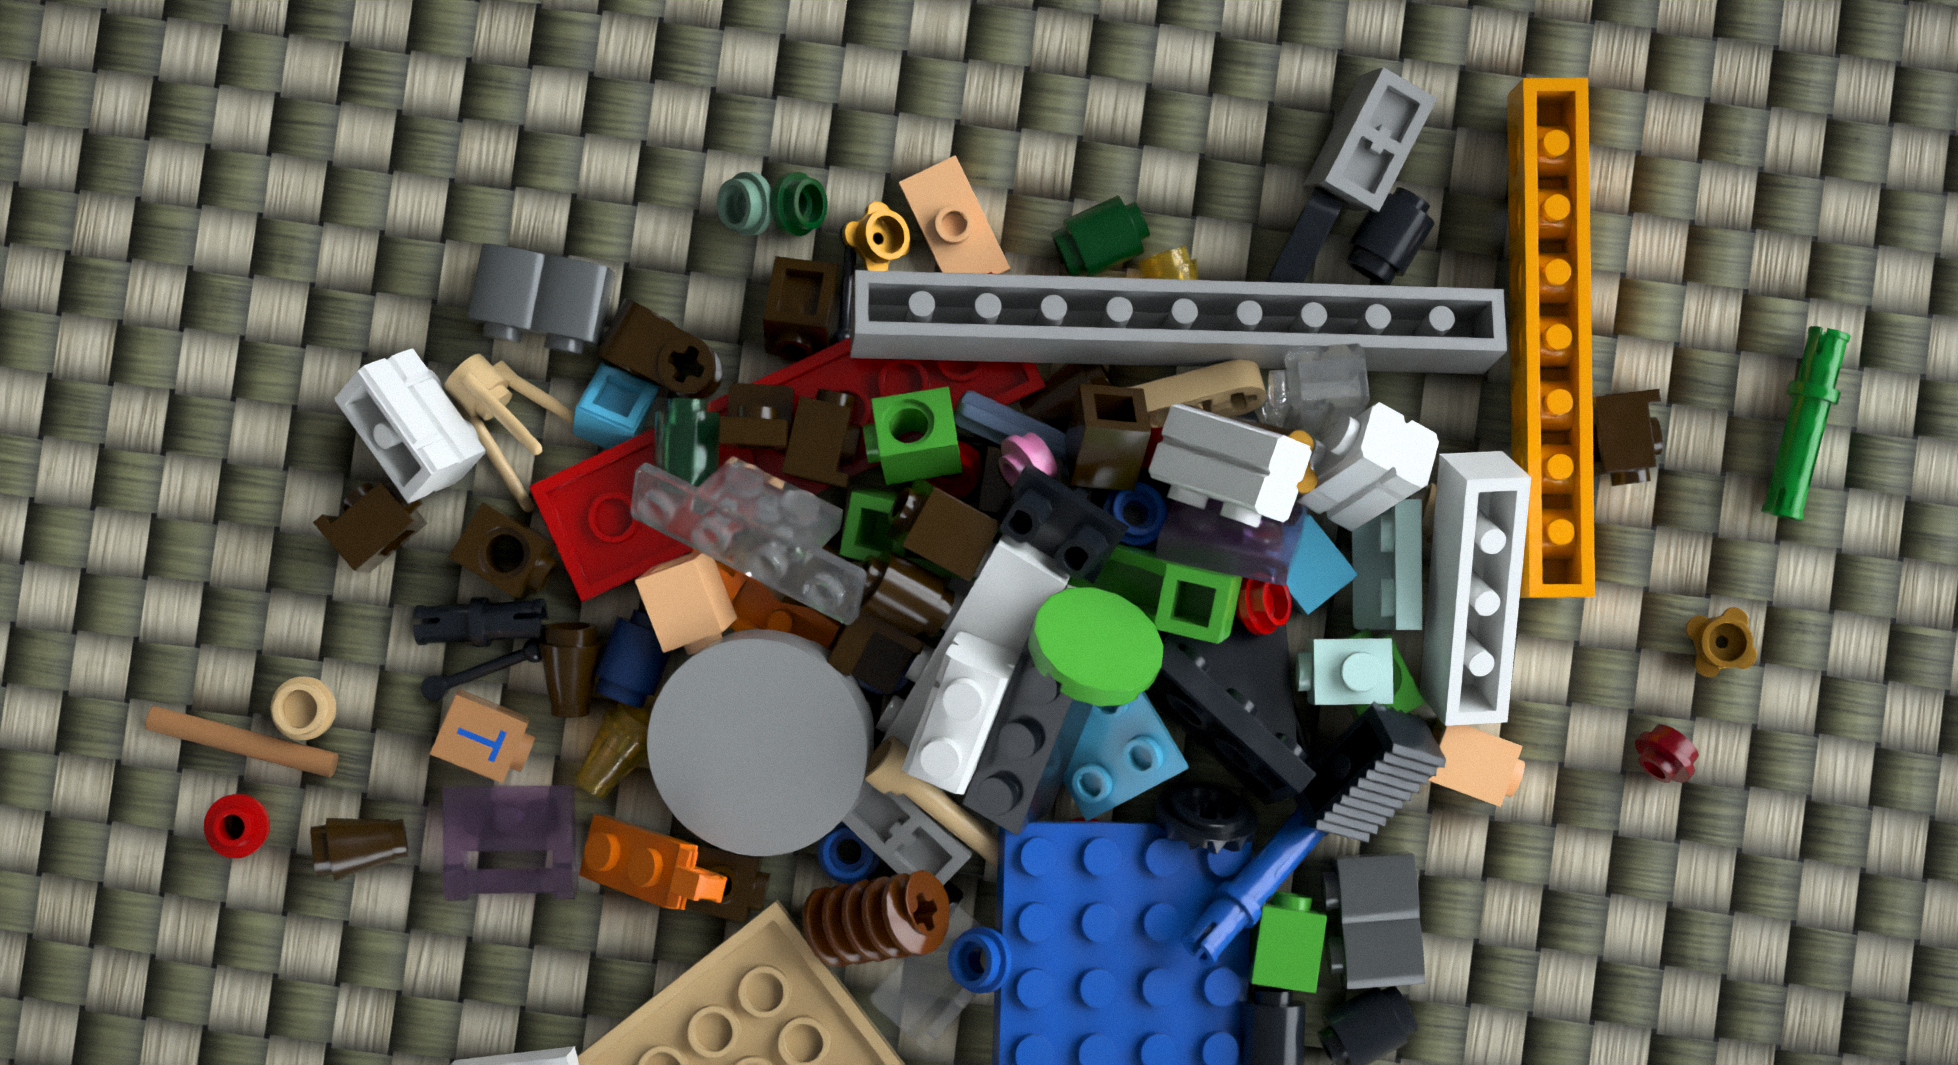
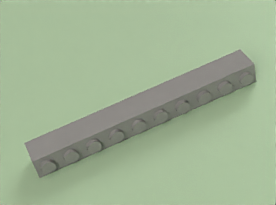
[850,270,1507,374]

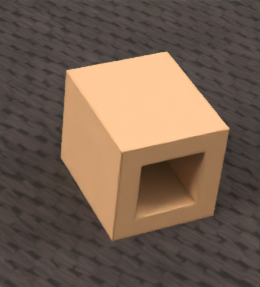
[635,547,737,655]
[1428,718,1525,807]

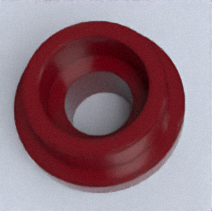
[1635,724,1699,783]

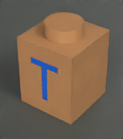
[430,688,536,783]

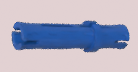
[1180,806,1329,966]

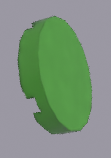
[1028,587,1164,707]

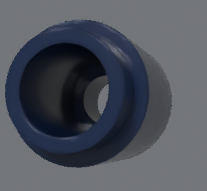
[595,609,672,708]

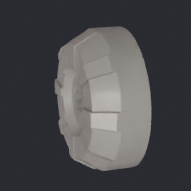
[647,628,875,856]

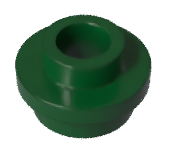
[771,172,828,236]

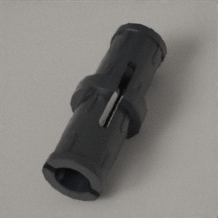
[413,597,549,647]

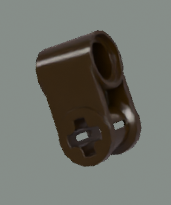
[595,298,724,401]

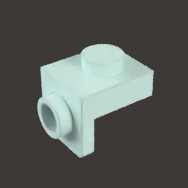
[1295,638,1393,705]

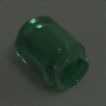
[654,398,720,491]

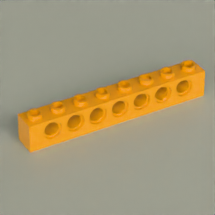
[1507,78,1595,598]

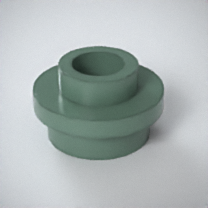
[717,172,773,236]

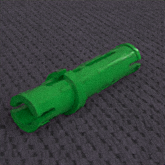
[1761,326,1851,521]

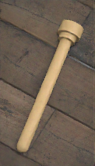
[864,736,998,869]

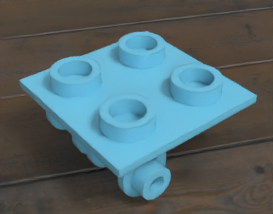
[1063,691,1189,821]

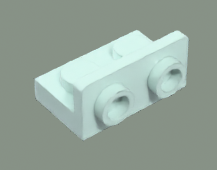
[1352,499,1422,630]

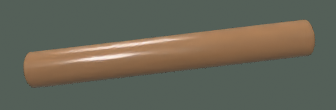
[145,706,339,778]

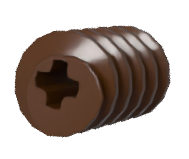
[803,870,950,968]

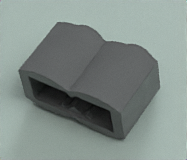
[467,243,615,355]
[1321,851,1425,989]

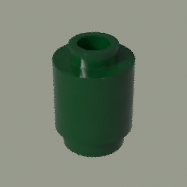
[1051,195,1150,277]

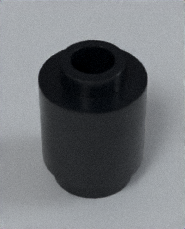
[1346,187,1435,286]
[1317,986,1418,1065]
[1240,987,1306,1065]

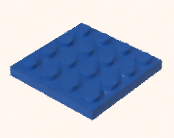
[992,821,1252,1065]

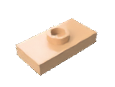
[899,155,1011,274]

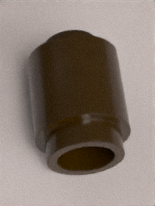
[852,549,955,637]

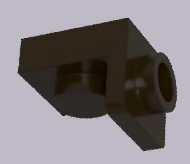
[763,256,838,362]
[719,383,794,451]

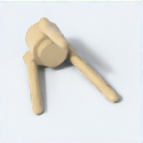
[444,353,575,513]

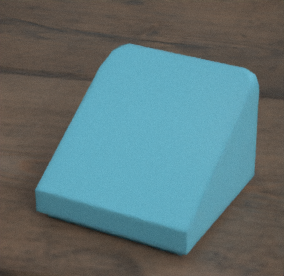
[572,362,659,449]

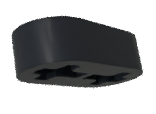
[1265,187,1344,283]

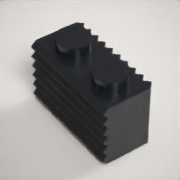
[1293,701,1446,842]

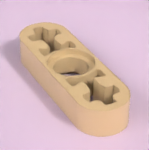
[1128,359,1267,428]

